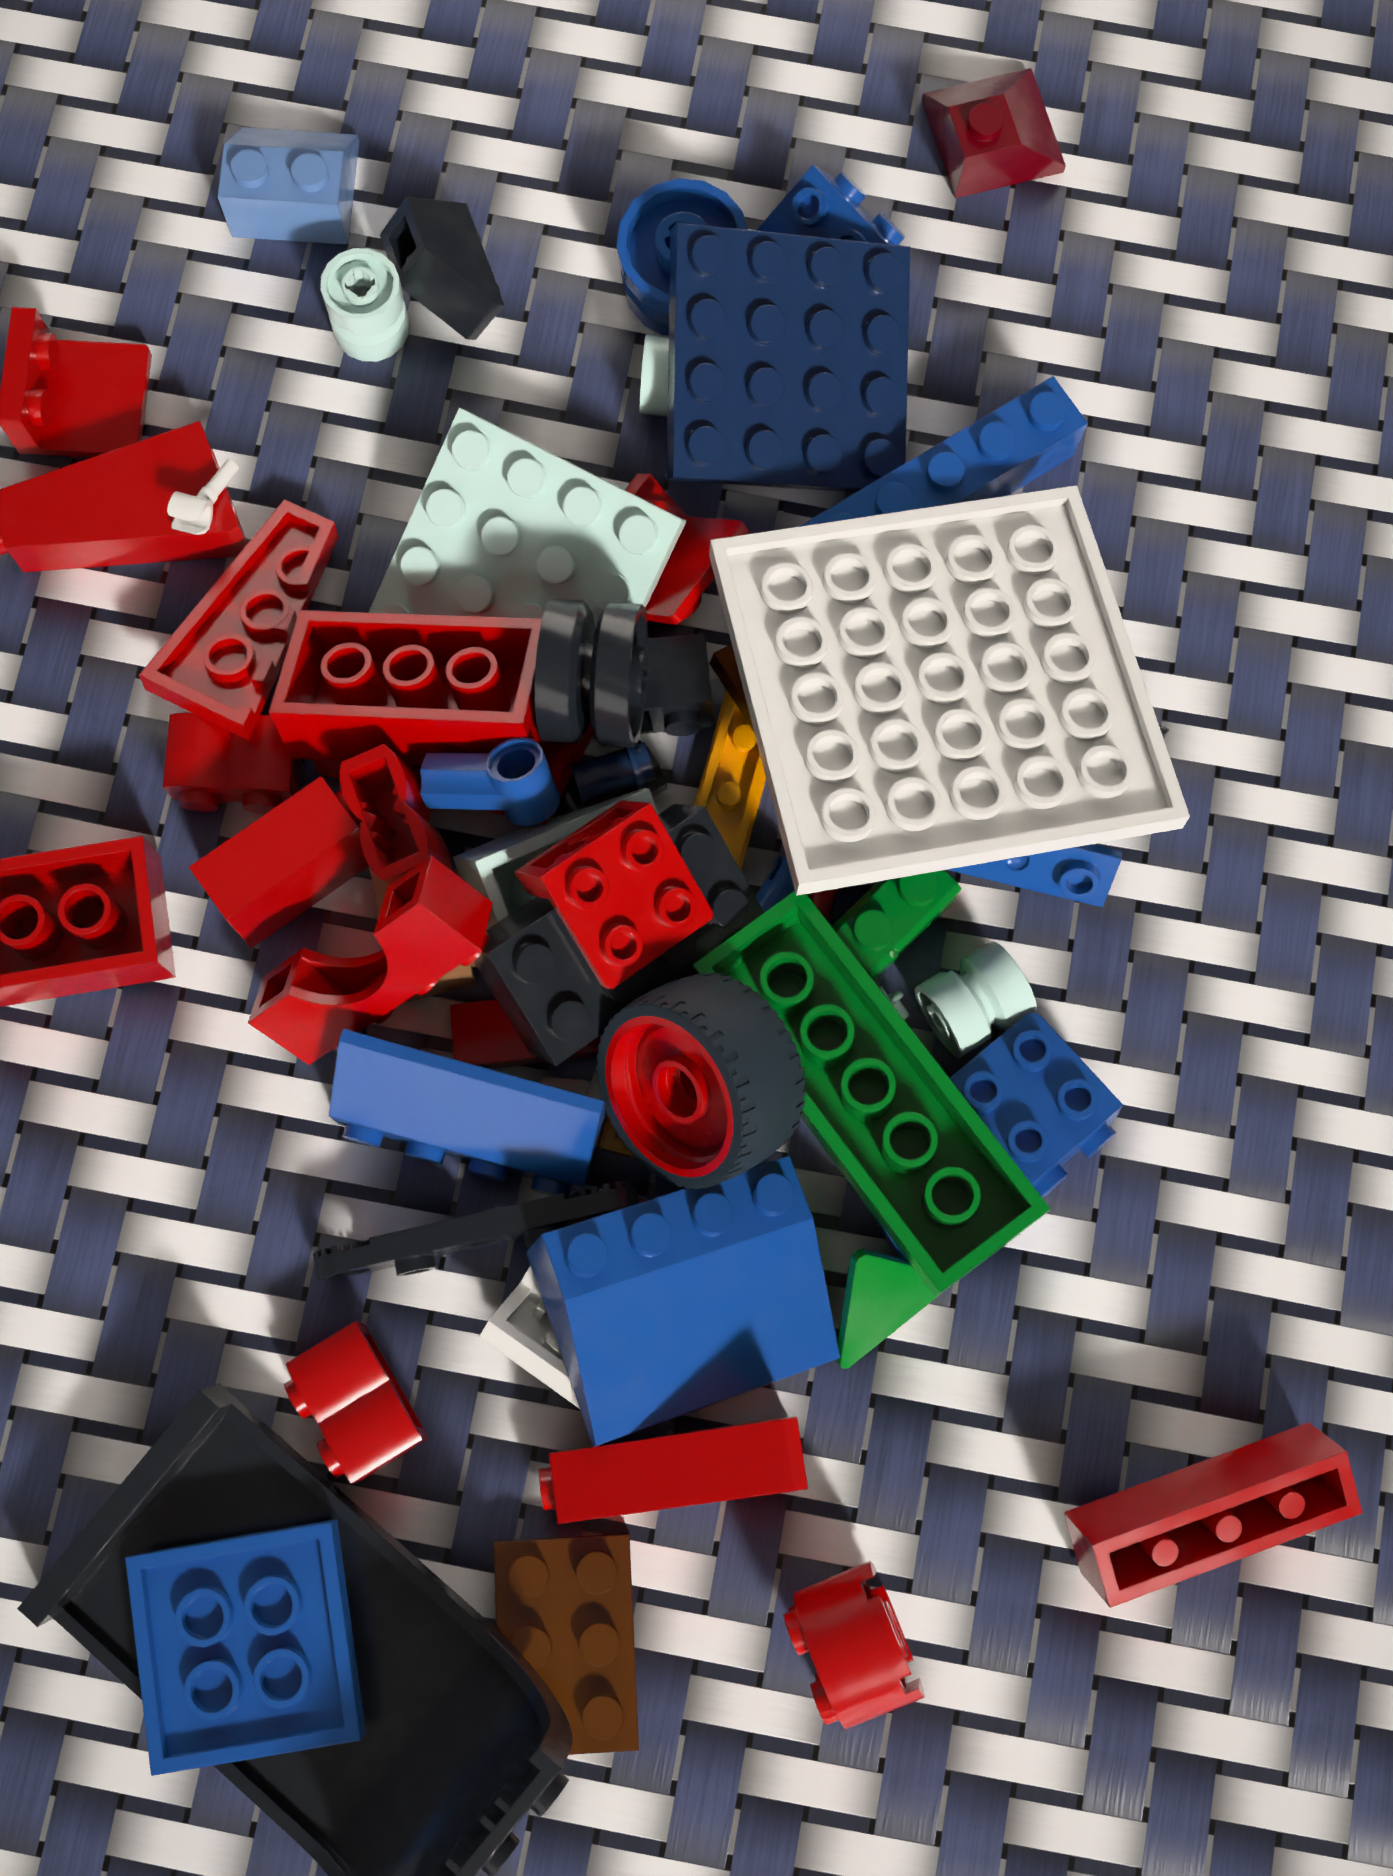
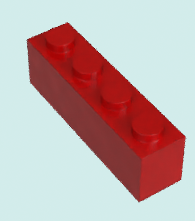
[1063,1422,1363,1608]

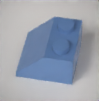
[218,127,359,245]

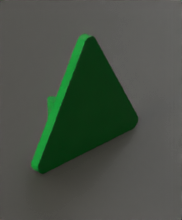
[835,1248,941,1369]

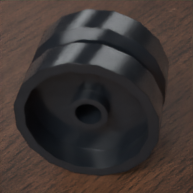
[535,598,649,748]

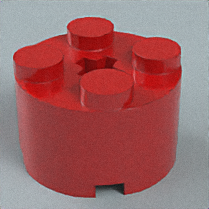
[783,1561,925,1729]

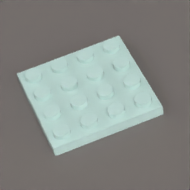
[369,408,686,626]

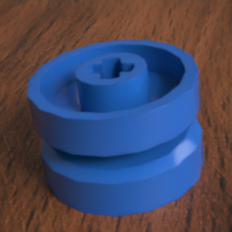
[616,178,748,336]

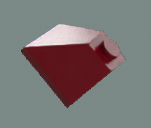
[921,68,1066,198]

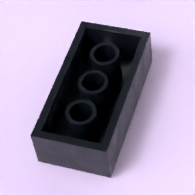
[474,804,764,1066]

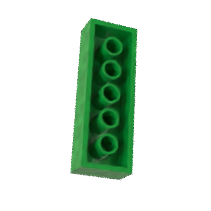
[693,891,1051,1297]

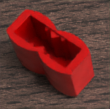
[163,713,302,814]
[340,744,451,886]
[284,1321,429,1483]

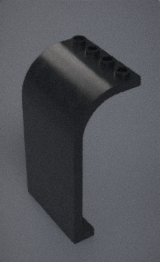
[17,1383,573,1876]

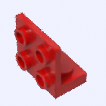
[0,307,152,457]
[625,473,749,625]
[514,800,713,989]

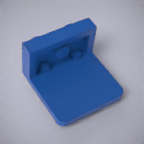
[756,165,912,261]
[950,1013,1123,1198]

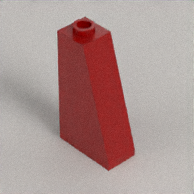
[0,421,248,573]
[538,1416,808,1524]

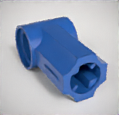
[420,737,560,826]

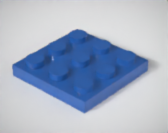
[125,1519,366,1776]

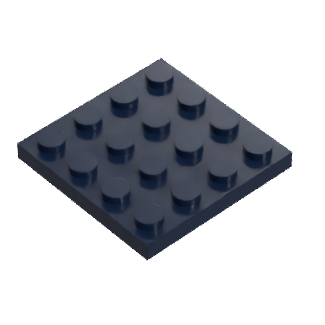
[666,223,910,493]

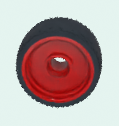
[596,973,806,1189]

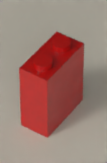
[189,776,369,949]

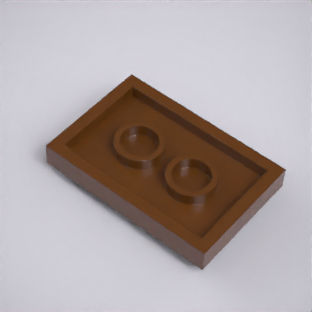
[494,1533,639,1755]

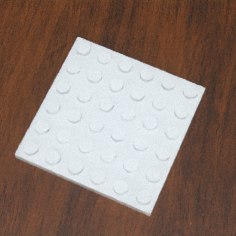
[709,485,1190,896]

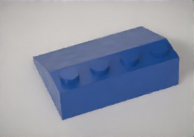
[526,1156,840,1447]

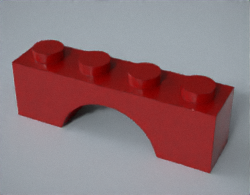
[248,855,493,1065]

